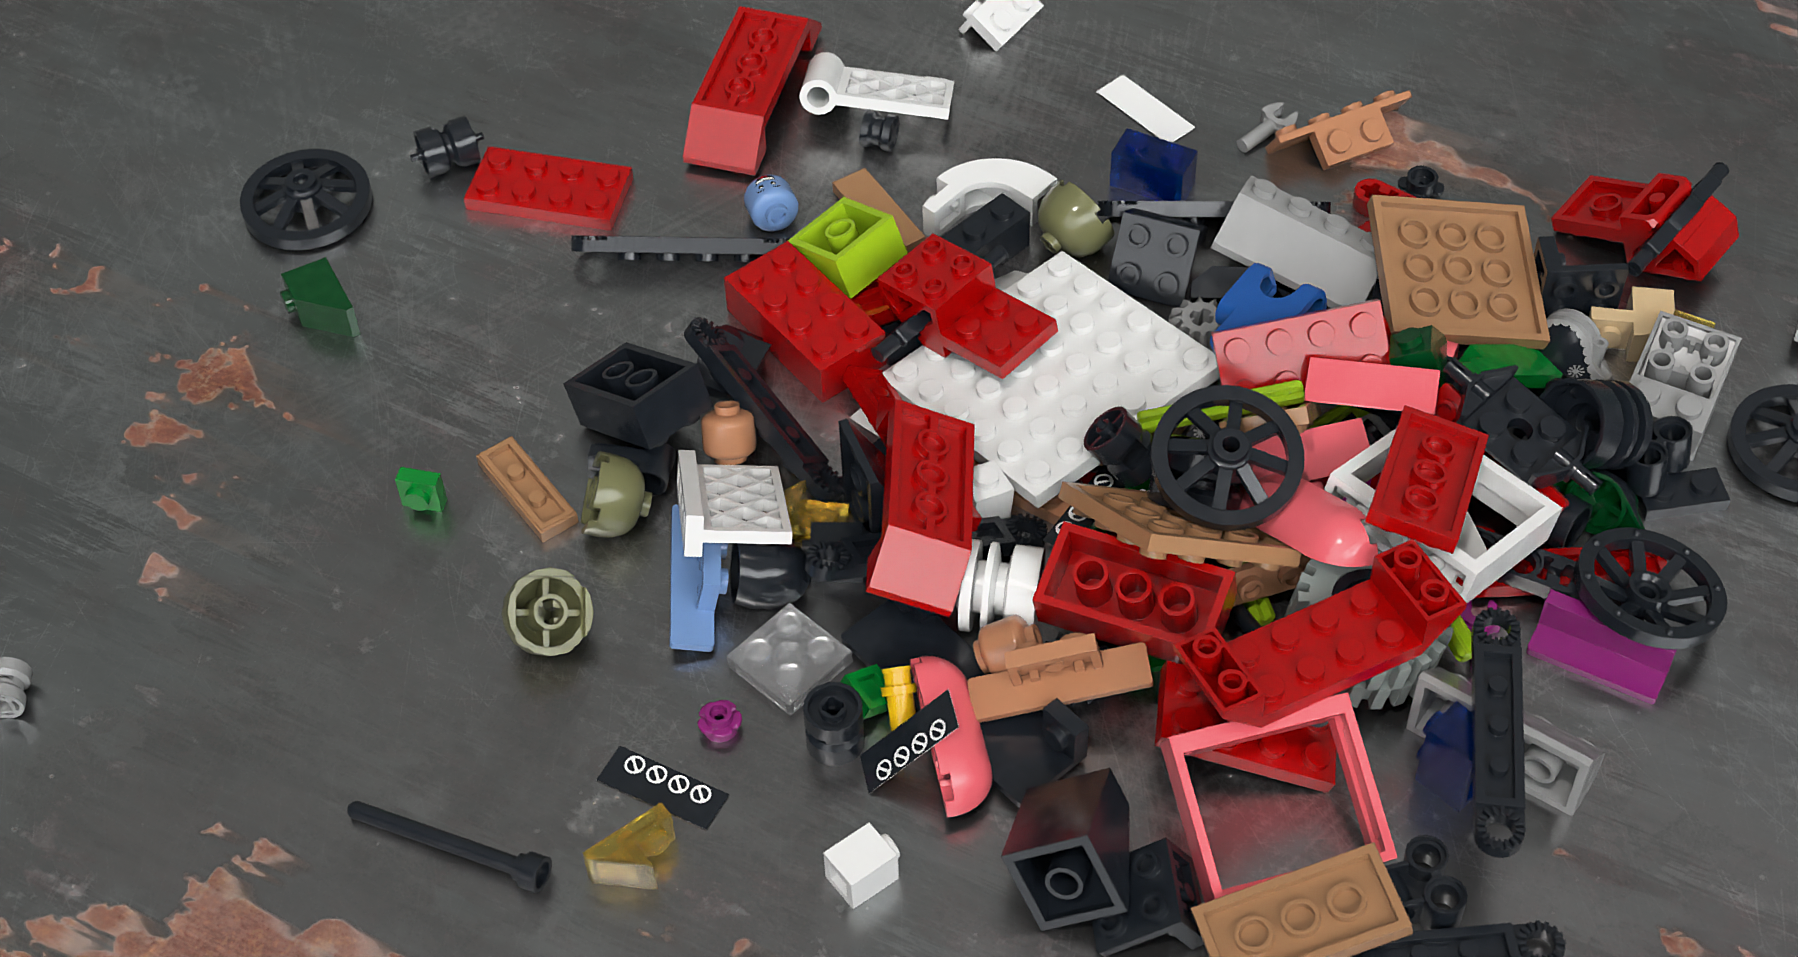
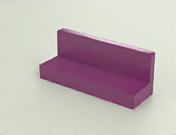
[1526,589,1677,704]

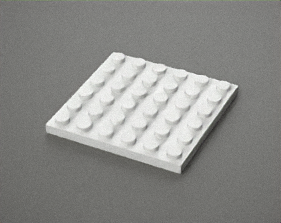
[882,251,1219,508]

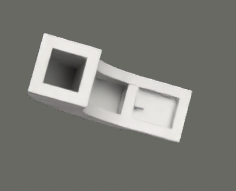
[922,158,1057,236]

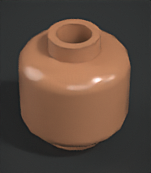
[701,401,757,465]
[973,615,1044,674]

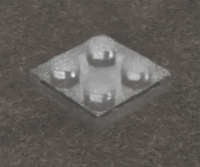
[727,603,853,716]

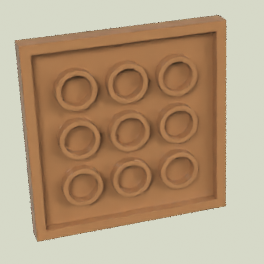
[1367,195,1550,349]
[1058,481,1302,571]

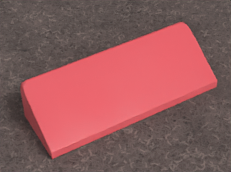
[1304,357,1441,415]

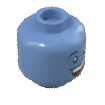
[744,174,798,232]

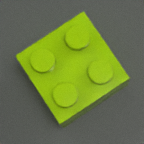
[788,197,908,299]

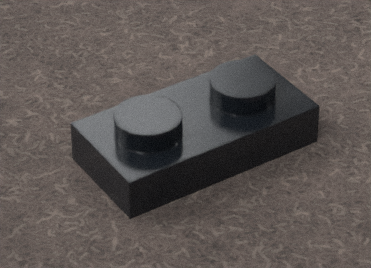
[1636,467,1731,521]

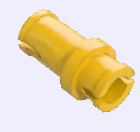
[881,665,918,732]

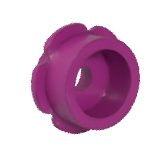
[697,700,742,742]

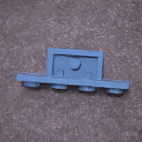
[669,504,728,652]

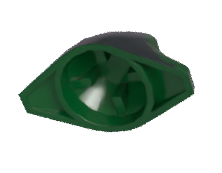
[1555,469,1645,535]

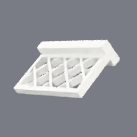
[676,450,792,557]

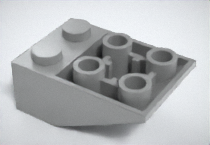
[1629,310,1742,461]

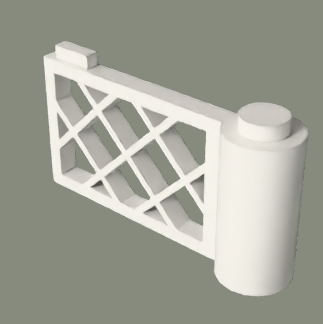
[800,52,954,119]

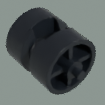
[410,115,484,179]
[1083,406,1153,488]

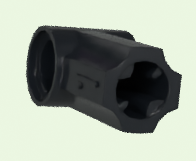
[587,443,676,495]

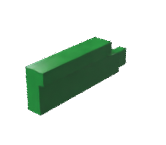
[1459,344,1564,388]

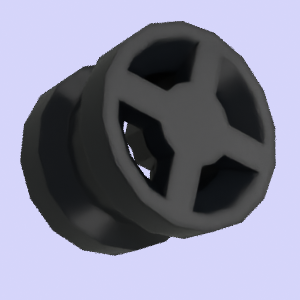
[859,109,900,152]

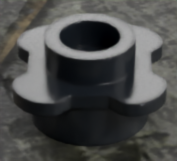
[1398,166,1444,199]

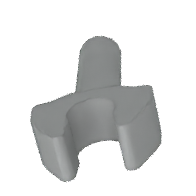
[1237,102,1298,153]

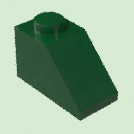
[280,257,361,337]
[1389,325,1447,388]

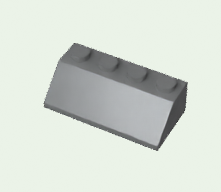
[1211,175,1378,308]
[1406,666,1605,816]

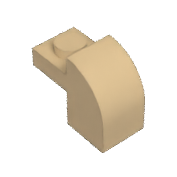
[1589,286,1675,362]

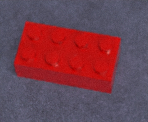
[724,241,887,403]
[1032,521,1237,665]

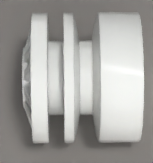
[955,539,1046,632]

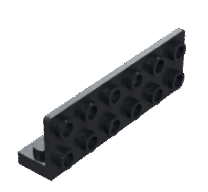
[841,599,1089,807]

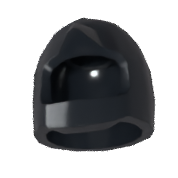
[730,536,811,609]

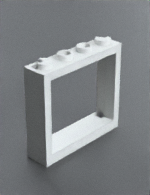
[1324,429,1562,603]

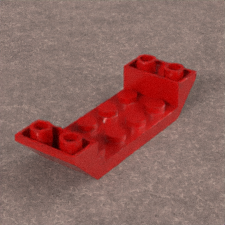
[683,6,822,176]
[866,397,975,617]
[1173,539,1467,728]

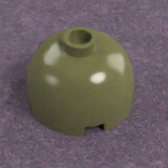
[1038,180,1115,258]
[581,451,652,538]
[501,567,594,657]

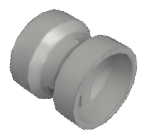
[0,657,33,719]

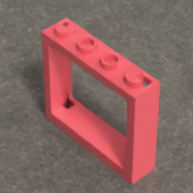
[1160,692,1398,903]

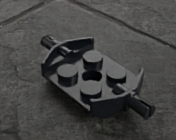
[1443,357,1604,496]

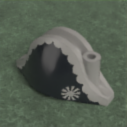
[1538,308,1613,380]

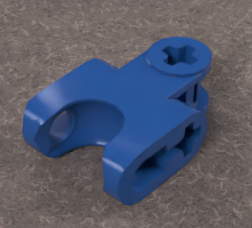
[1210,263,1327,354]

